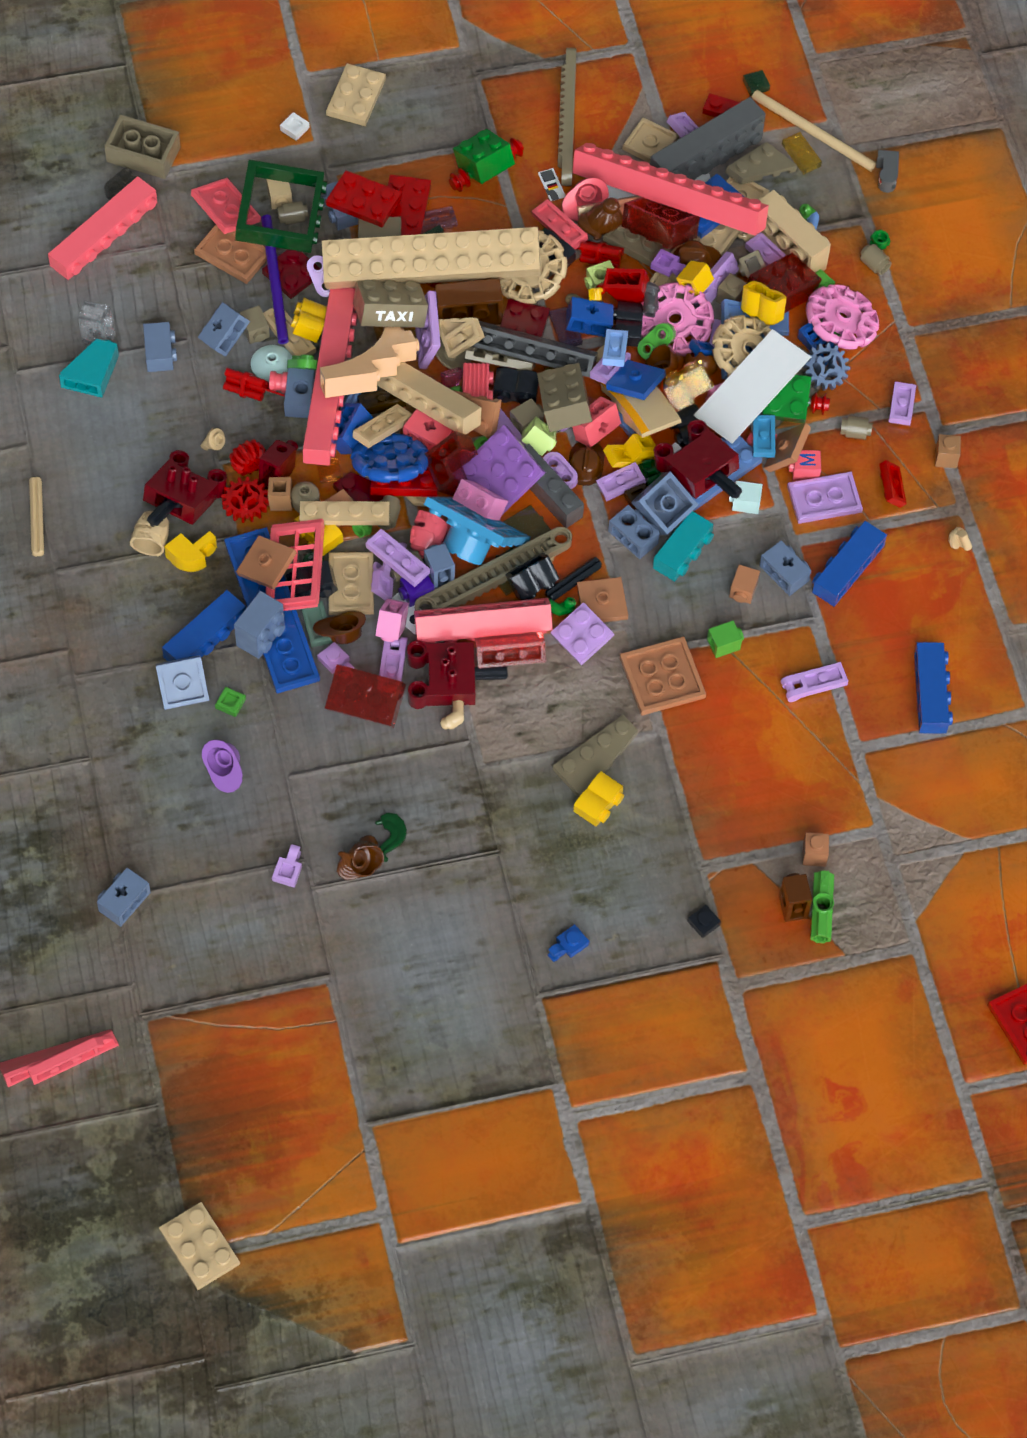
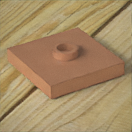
[764,423,811,472]
[236,535,297,590]
[577,577,628,623]

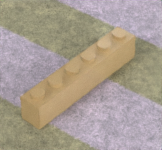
[377,362,482,436]

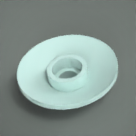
[251,345,292,381]

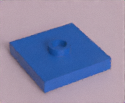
[606,360,666,400]

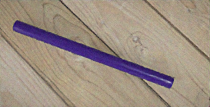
[261,215,289,344]

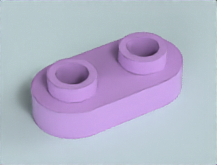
[307,255,330,297]
[543,452,578,489]

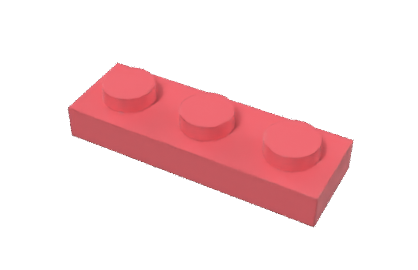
[532,199,588,250]

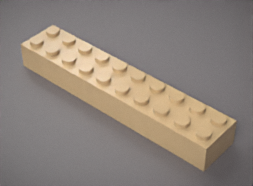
[322,227,541,289]

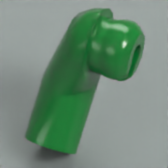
[547,597,576,616]

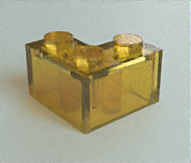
[663,360,714,412]

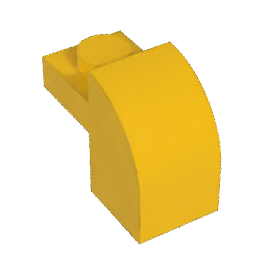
[603,434,656,468]
[164,531,217,572]

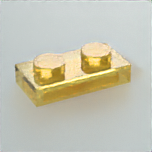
[782,132,822,175]

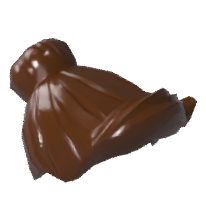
[578,197,624,240]
[645,344,685,388]
[336,835,384,880]

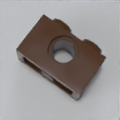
[779,873,812,922]

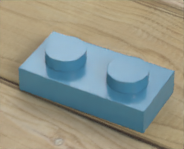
[753,415,776,458]

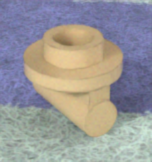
[201,428,225,450]
[948,527,972,551]

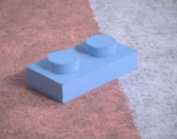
[602,329,628,367]

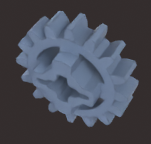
[803,343,850,391]

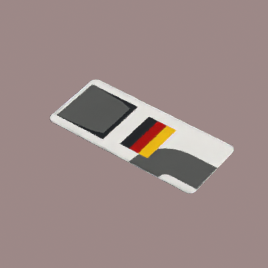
[538,168,566,201]

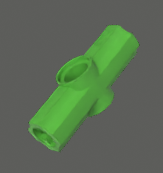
[810,871,834,944]

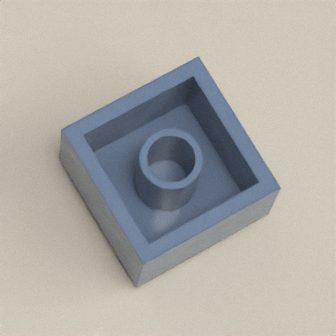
[631,471,699,535]
[234,591,285,659]

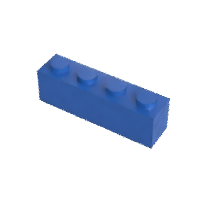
[812,521,887,607]
[162,590,246,661]
[914,642,953,734]

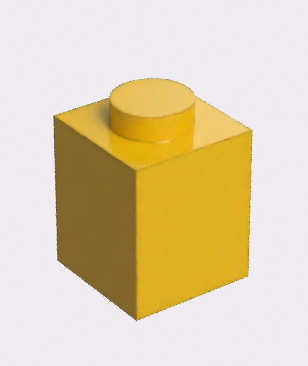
[676,261,714,296]

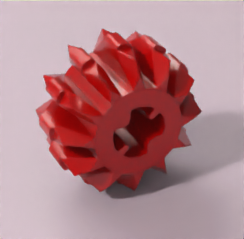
[229,439,266,476]

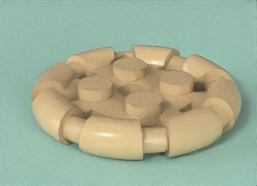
[500,230,567,304]
[712,315,771,377]

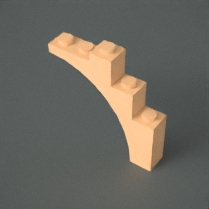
[320,327,420,398]

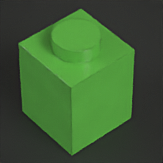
[707,621,744,658]

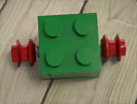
[449,129,524,192]
[762,375,830,424]

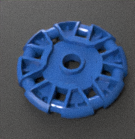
[351,433,431,483]

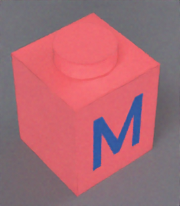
[788,450,821,480]

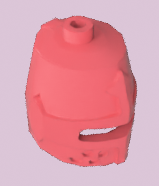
[410,510,450,559]

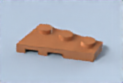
[453,390,502,439]

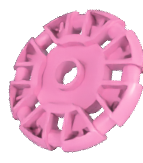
[641,282,714,356]
[806,284,879,350]

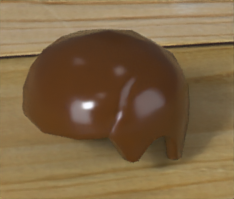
[684,352,718,379]

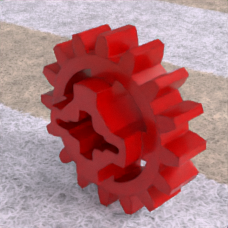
[221,477,269,523]

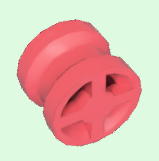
[269,371,288,394]

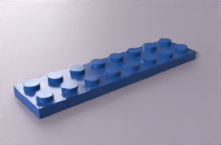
[224,527,320,694]

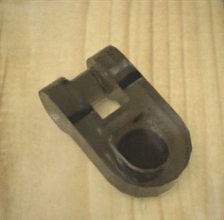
[104,168,137,200]

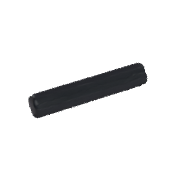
[545,557,602,601]

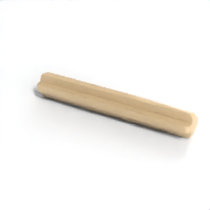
[29,477,44,557]

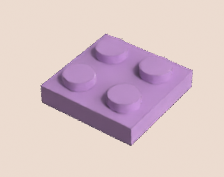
[550,602,614,666]

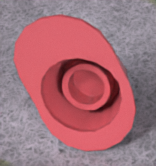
[562,178,609,221]

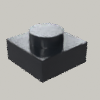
[688,905,721,938]

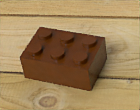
[435,278,503,325]

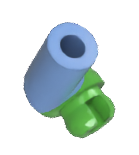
[799,204,819,230]

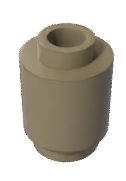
[277,201,309,225]
[860,244,892,275]
[840,416,873,440]
[378,495,401,530]

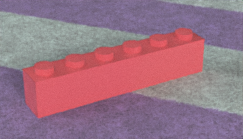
[48,176,158,280]
[414,598,553,643]

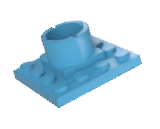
[424,497,531,565]

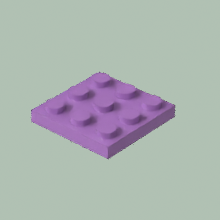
[458,425,546,515]

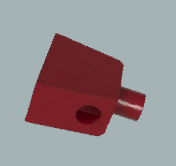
[258,440,298,490]

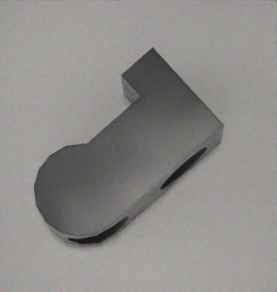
[876,150,899,193]

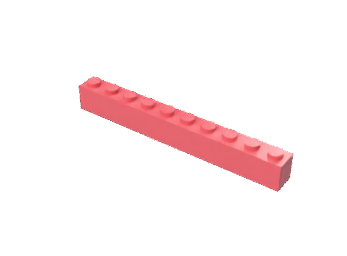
[572,143,769,236]
[303,288,358,466]

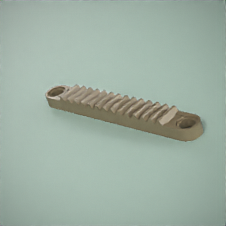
[558,47,576,186]
[414,527,572,611]

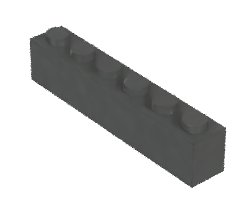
[473,321,598,377]

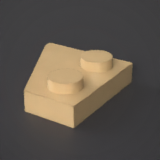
[438,317,485,358]

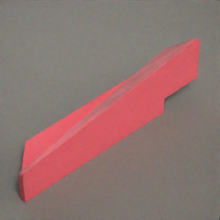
[0,1030,119,1087]

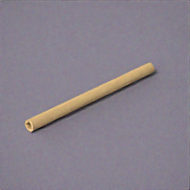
[752,90,876,172]

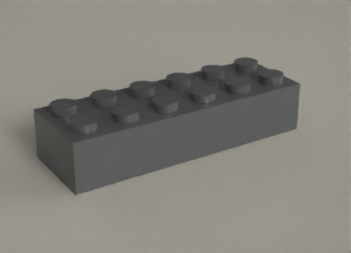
[650,97,766,180]

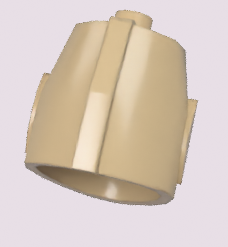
[130,511,169,557]

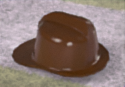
[673,240,722,270]
[569,442,605,486]
[313,611,366,644]

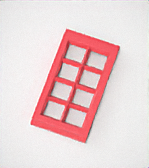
[266,519,324,611]

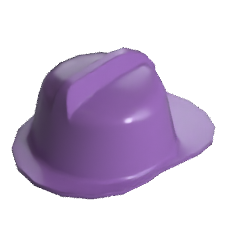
[202,740,243,793]

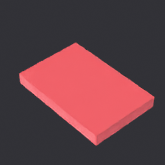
[191,178,261,234]

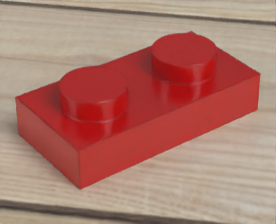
[702,93,741,117]
[879,460,907,508]

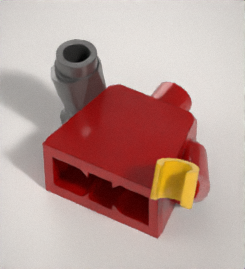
[588,268,660,317]

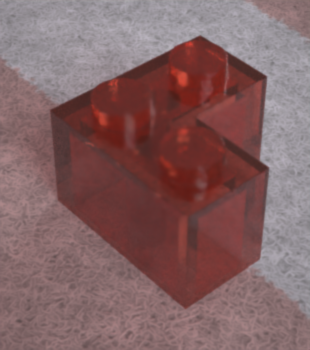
[425,431,478,496]

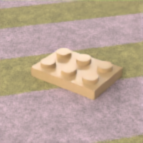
[326,63,386,126]
[159,1202,240,1291]

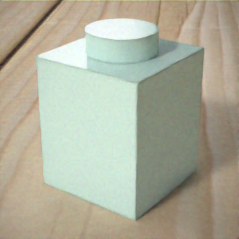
[729,481,763,514]

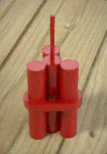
[576,240,624,268]
[223,368,285,401]

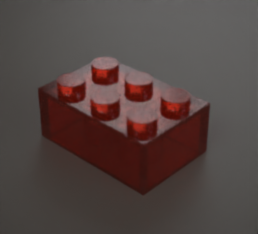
[621,197,700,249]
[746,253,822,313]
[325,664,406,728]

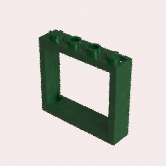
[235,160,327,253]

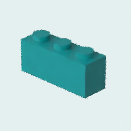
[653,511,714,582]

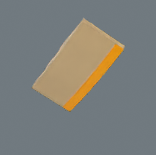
[601,383,682,438]

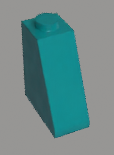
[59,339,119,398]

